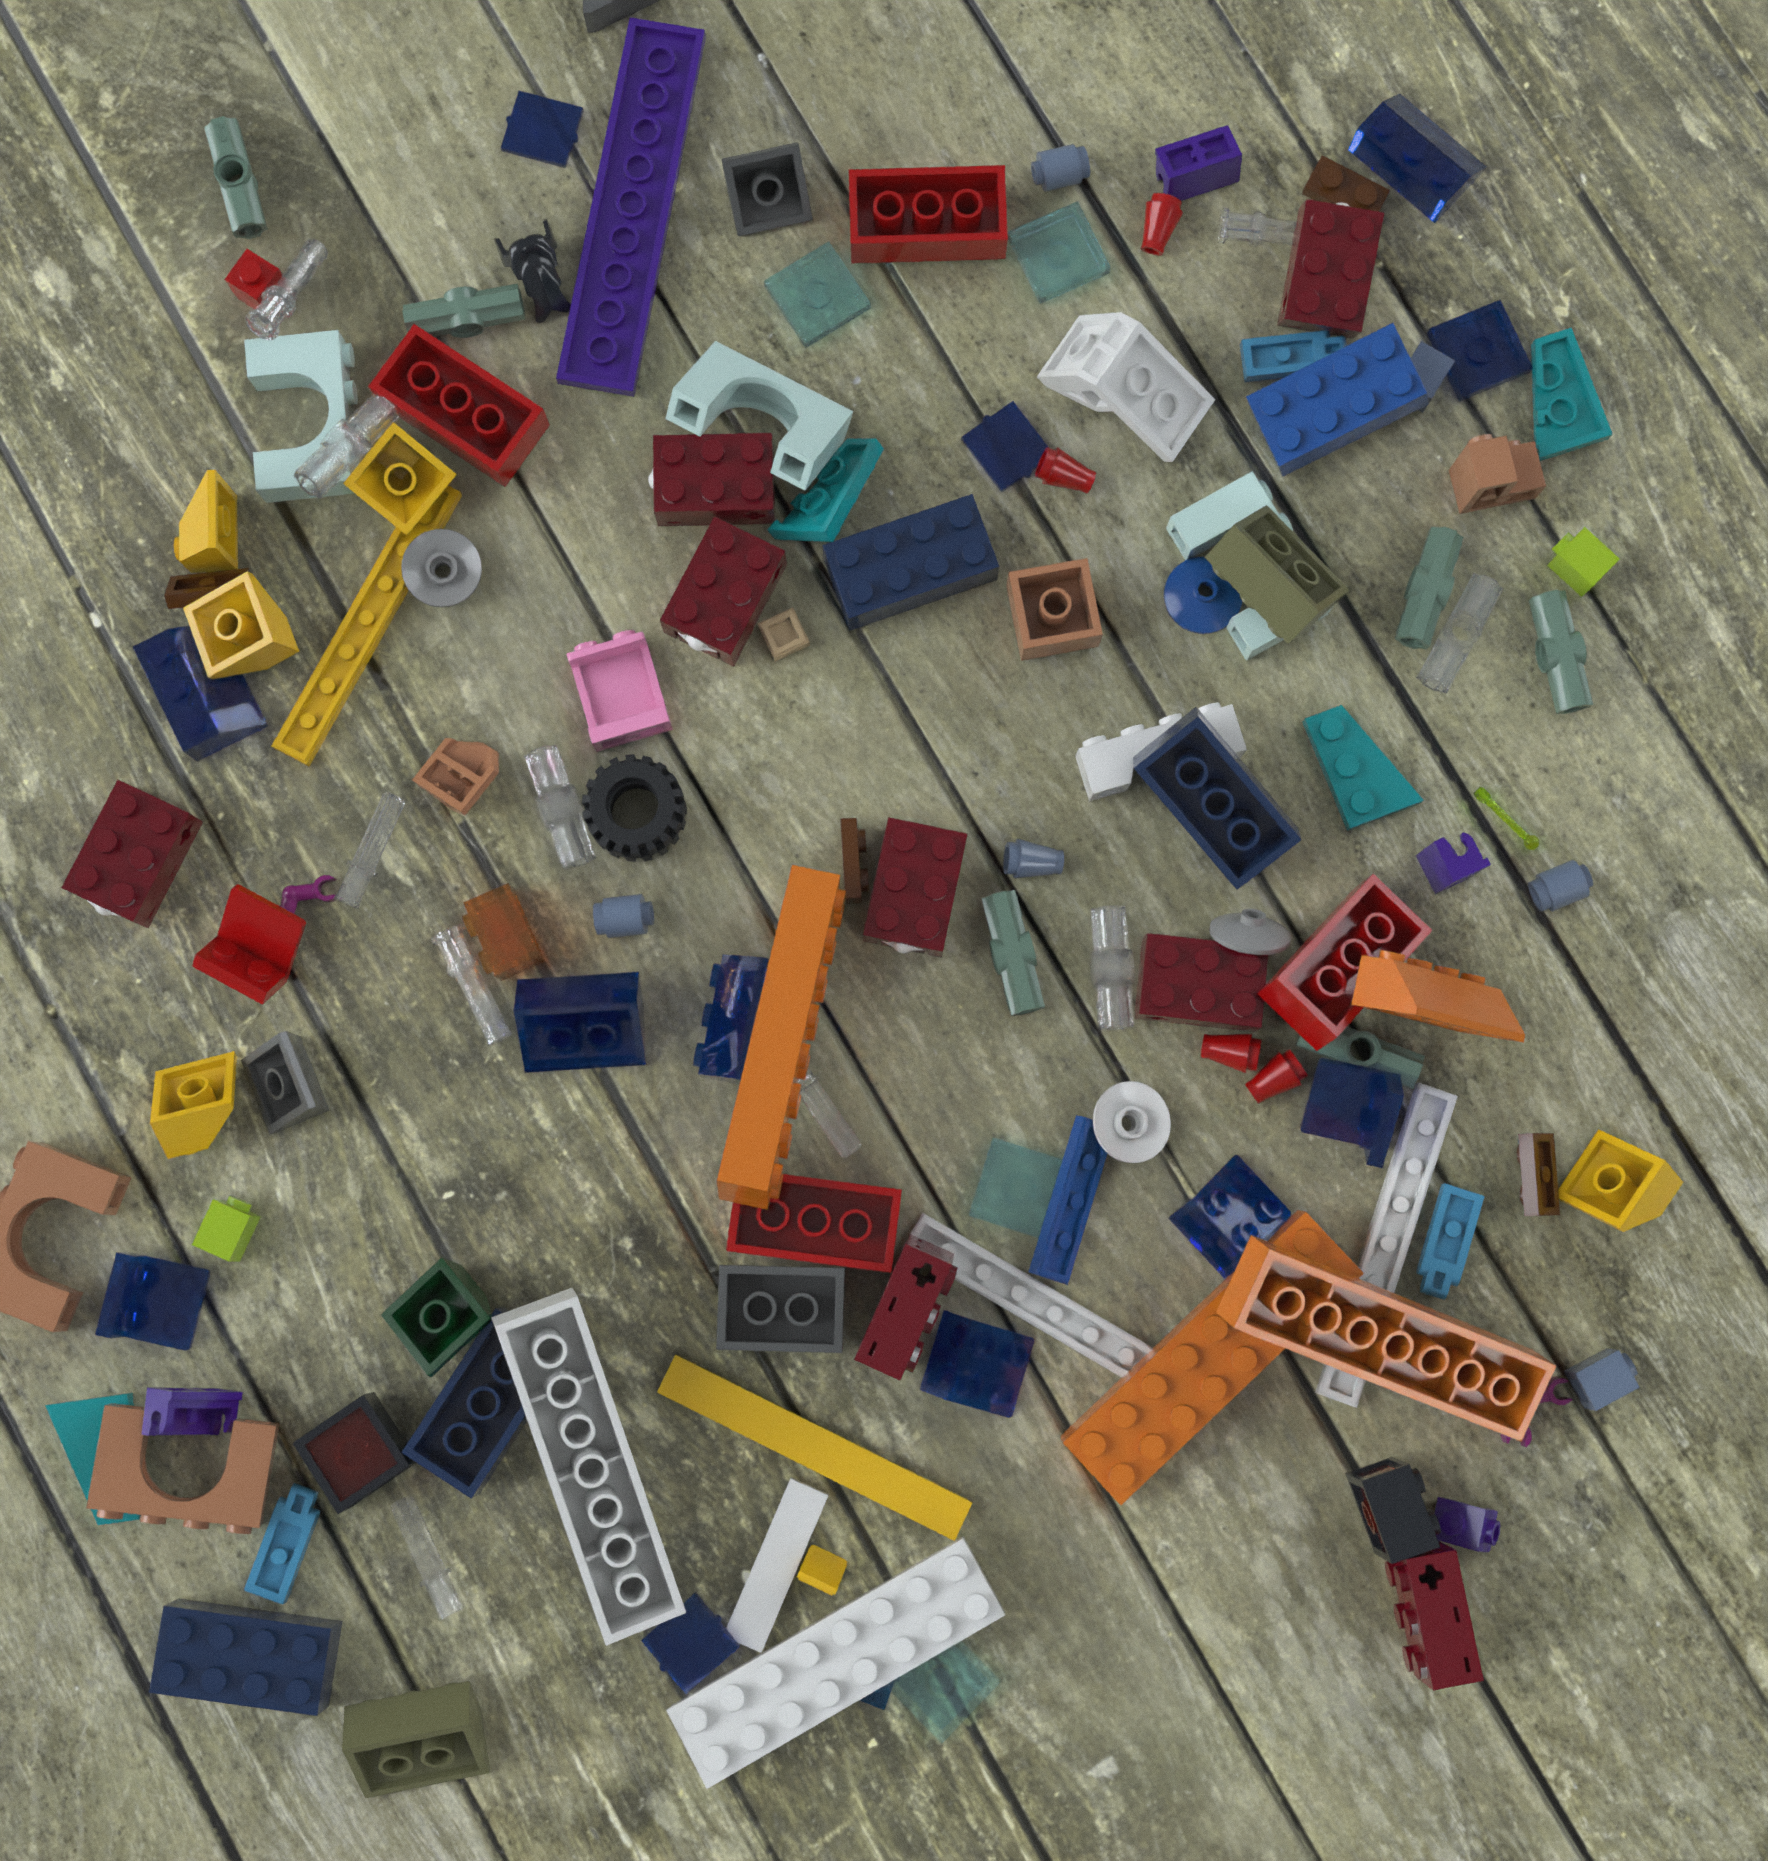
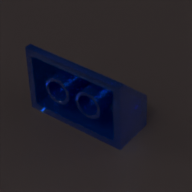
[1348,94,1487,223]
[133,626,268,761]
[693,954,769,1085]
[513,972,646,1073]

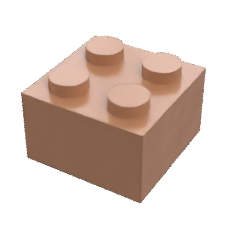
[1006,558,1103,661]

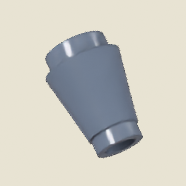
[1003,839,1064,879]

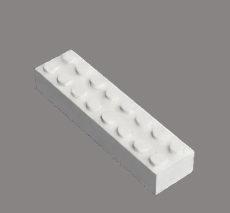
[491,1288,686,1646]
[666,1536,1005,1789]

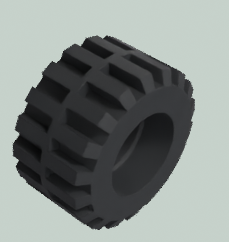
[582,754,687,862]

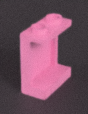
[566,630,673,752]

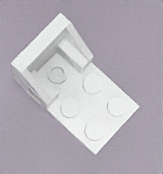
[1037,312,1215,462]

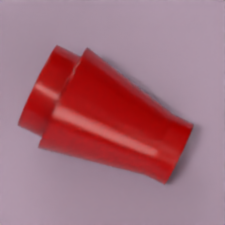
[1141,193,1183,256]
[1035,447,1096,494]
[1201,1034,1262,1074]
[1245,1049,1308,1104]

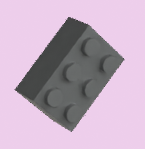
[716,1265,845,1353]

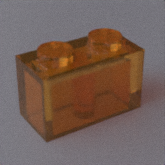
[462,883,545,981]

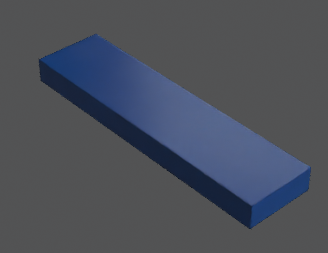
[1028,1115,1108,1285]

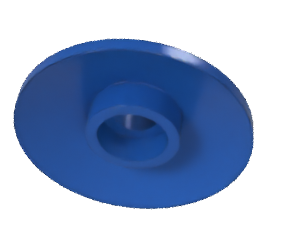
[1164,556,1242,634]

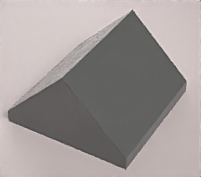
[722,142,813,236]
[241,1031,330,1135]

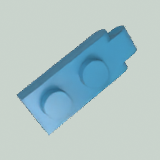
[1240,330,1347,382]
[1416,1183,1485,1300]
[244,1483,320,1605]

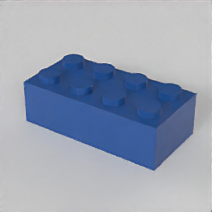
[1246,323,1428,476]

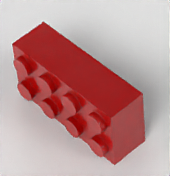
[848,165,1008,264]
[368,324,550,487]
[1257,873,1432,1051]
[726,1174,902,1273]

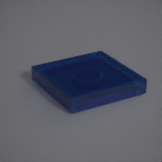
[1427,299,1533,402]

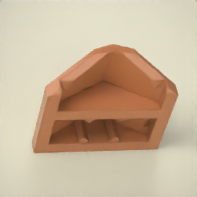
[412,738,499,816]

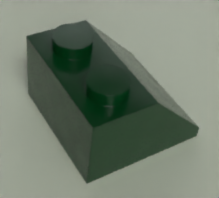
[381,1257,493,1377]

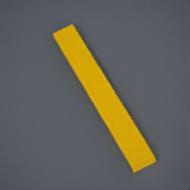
[272,486,462,767]
[657,1354,973,1541]

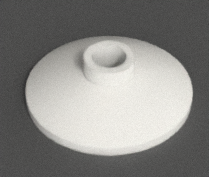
[1093,1081,1171,1163]

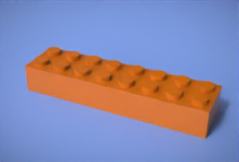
[717,865,846,1210]
[1060,1210,1364,1505]
[1216,1235,1556,1442]

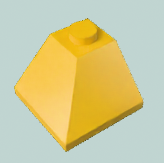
[343,422,457,536]
[174,470,238,573]
[183,571,299,679]
[150,1051,237,1159]
[1558,1129,1683,1232]

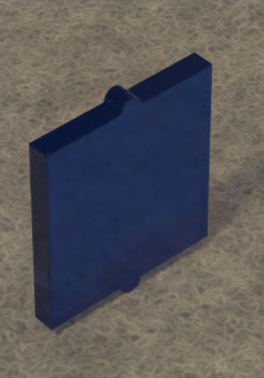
[501,91,584,168]
[961,401,1049,493]
[641,1592,740,1694]

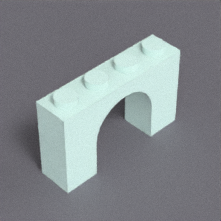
[244,330,362,503]
[665,341,853,490]
[1166,471,1333,661]

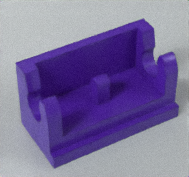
[1155,125,1242,201]
[1415,832,1491,895]
[141,1387,243,1436]

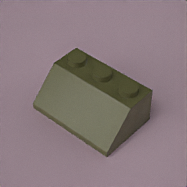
[1205,505,1350,644]
[342,1681,490,1798]

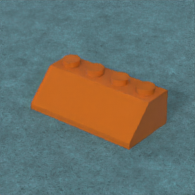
[1352,950,1525,1043]

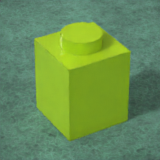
[1547,527,1620,597]
[192,1195,261,1262]

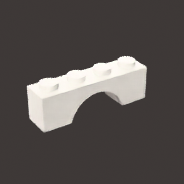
[1075,702,1247,801]

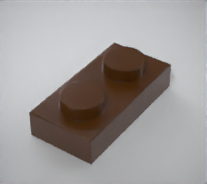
[1302,155,1390,212]
[164,568,250,609]
[840,818,869,904]
[1517,1133,1560,1216]

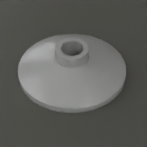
[401,529,482,608]
[1209,909,1291,955]

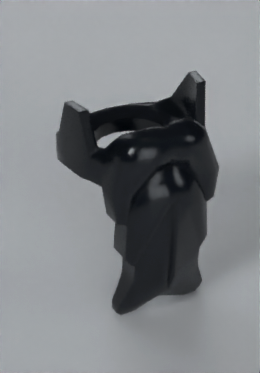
[494,219,571,323]

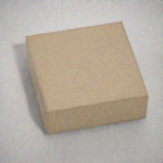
[757,607,810,662]

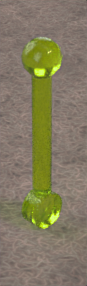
[1474,787,1540,850]

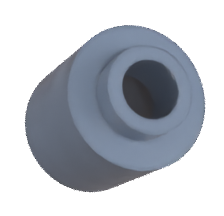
[1031,144,1090,192]
[1528,860,1593,912]
[593,894,654,938]

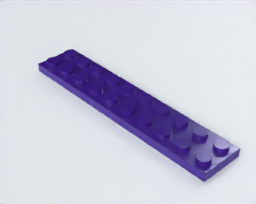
[556,17,706,397]

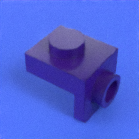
[1435,1497,1501,1552]

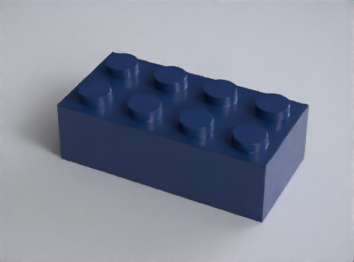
[822,494,1000,631]
[1133,707,1302,890]
[401,1307,527,1499]
[149,1598,343,1716]

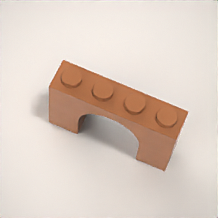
[0,1141,132,1332]
[86,1403,280,1534]

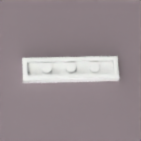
[723,1477,829,1653]

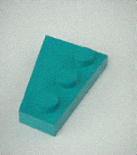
[1531,327,1613,461]
[767,438,884,542]
[1302,705,1424,831]
[45,1393,141,1525]

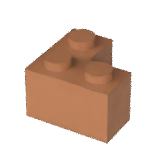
[1449,434,1546,514]

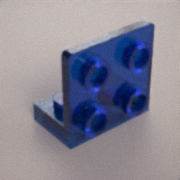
[1300,1058,1404,1168]
[1168,1155,1291,1279]
[95,1252,210,1351]
[920,1310,1034,1418]

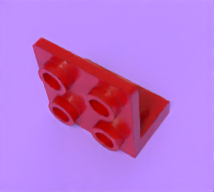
[192,884,306,1005]

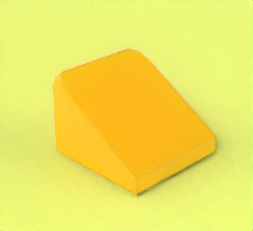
[797,1545,847,1596]

